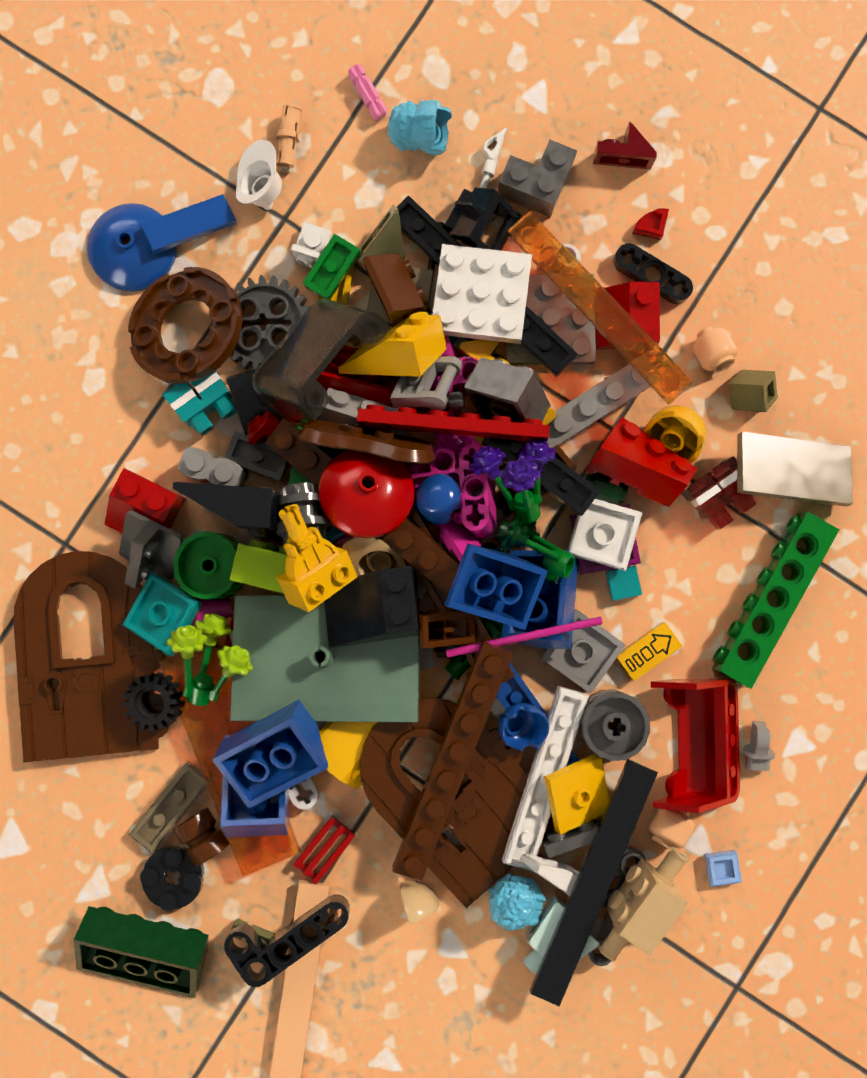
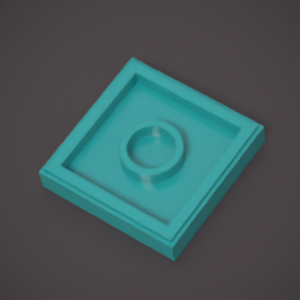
[122,572,203,656]

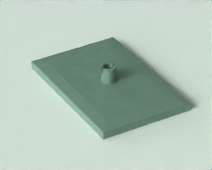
[230,595,420,722]

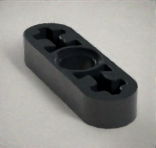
[613,243,693,304]

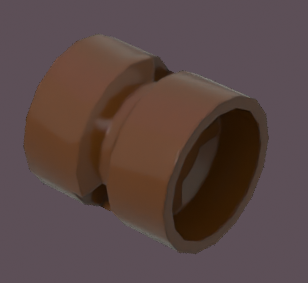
[173,807,230,867]

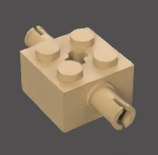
[598,847,689,962]

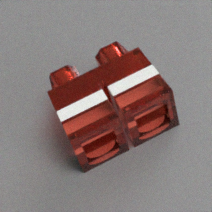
[681,456,756,530]

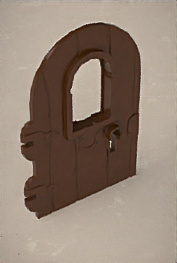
[13,551,169,763]
[360,697,555,908]

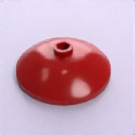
[319,450,414,538]

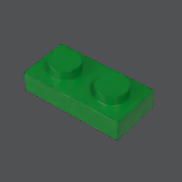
[302,233,361,302]

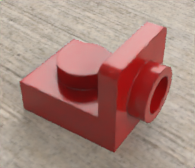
[247,411,280,445]

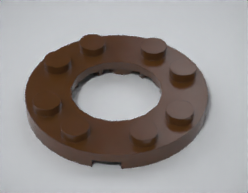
[128,267,243,384]

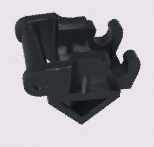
[443,187,523,251]

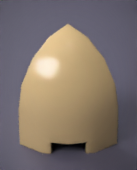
[400,880,439,924]

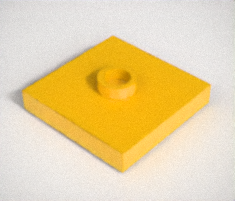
[544,753,609,835]

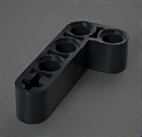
[224,894,350,987]

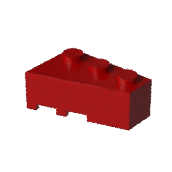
[584,417,697,507]

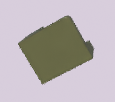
[729,370,778,412]

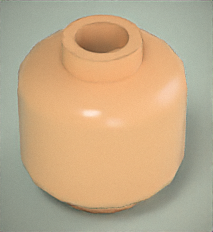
[692,327,737,373]
[649,809,695,850]

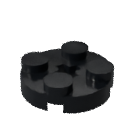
[140,845,205,911]

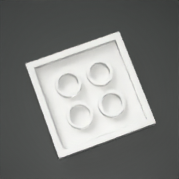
[432,244,532,344]

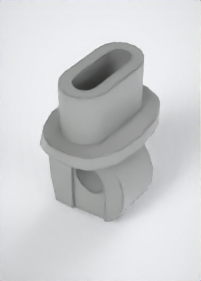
[742,721,775,771]

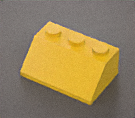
[319,722,377,790]

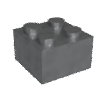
[464,357,551,423]

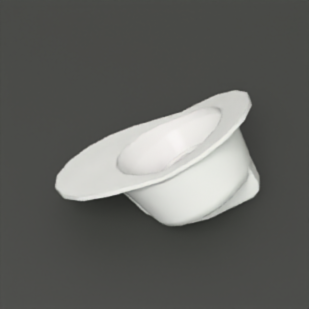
[236,140,282,210]

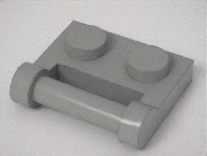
[390,356,463,411]

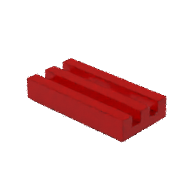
[293,815,356,885]

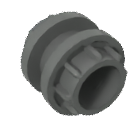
[276,483,332,544]

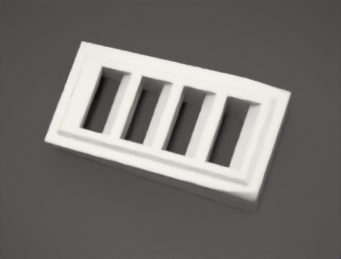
[520,853,579,895]

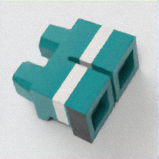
[162,370,237,436]

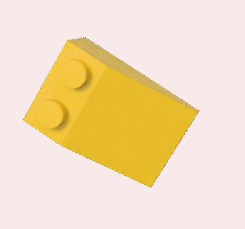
[338,312,447,377]

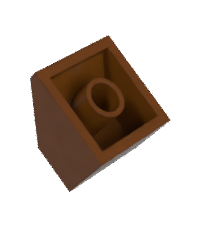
[363,253,428,326]

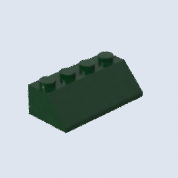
[74,906,209,998]

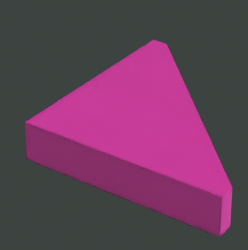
[436,519,483,562]

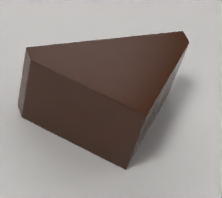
[419,611,476,649]

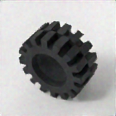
[122,672,185,731]

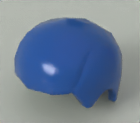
[414,474,462,525]
[498,703,550,751]

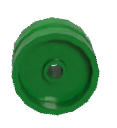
[173,531,245,599]

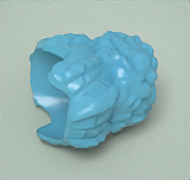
[387,100,452,155]
[489,873,546,932]

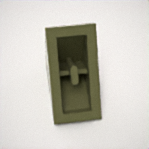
[358,205,405,264]

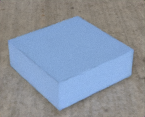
[704,850,742,887]

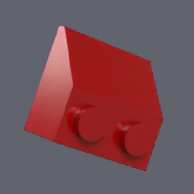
[594,282,660,350]
[104,468,186,533]

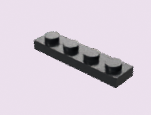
[481,438,601,516]

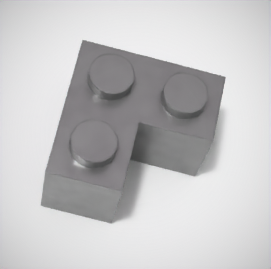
[497,140,577,217]

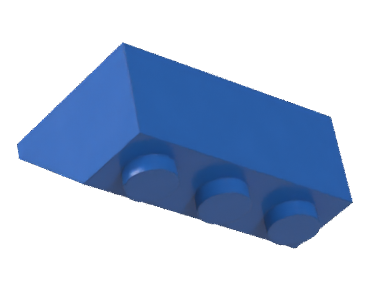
[501,550,578,650]
[212,700,328,808]

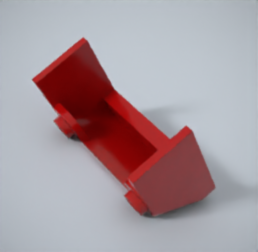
[651,679,740,814]

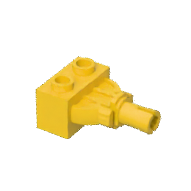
[276,504,358,612]

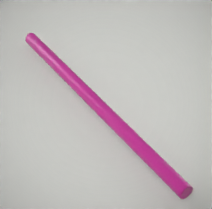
[446,616,603,658]

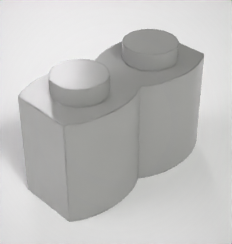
[178,447,248,486]

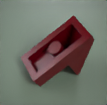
[593,122,657,170]

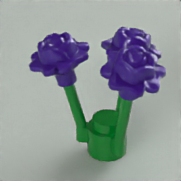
[469,439,556,524]

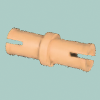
[276,103,302,169]

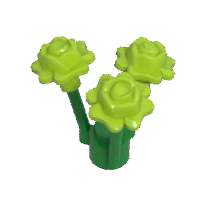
[167,614,253,706]

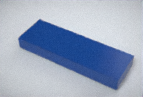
[140,194,236,255]

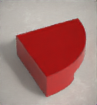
[632,208,669,240]

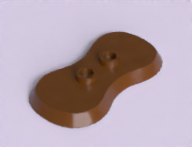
[297,420,436,464]

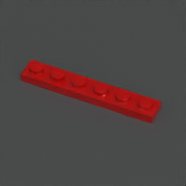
[357,405,550,442]

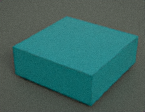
[605,565,642,601]

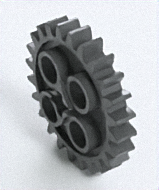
[231,275,314,370]

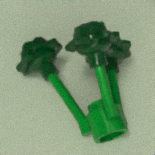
[496,517,575,583]

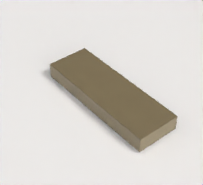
[128,761,212,853]

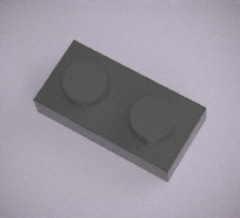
[224,431,289,482]

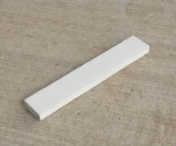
[502,686,589,871]

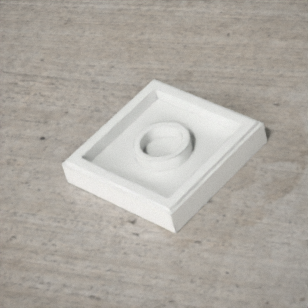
[567,499,642,571]

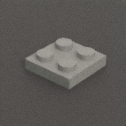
[540,609,626,694]

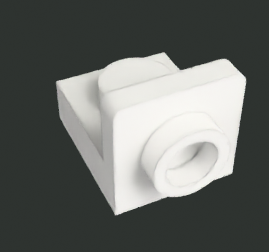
[290,222,333,268]

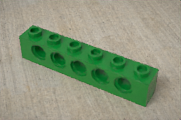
[712,511,840,689]

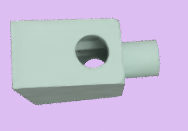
[523,894,600,975]

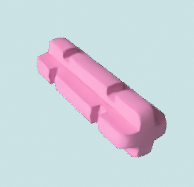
[348,64,387,121]

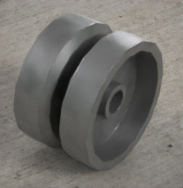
[578,689,650,761]

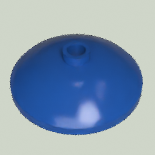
[87,203,177,292]

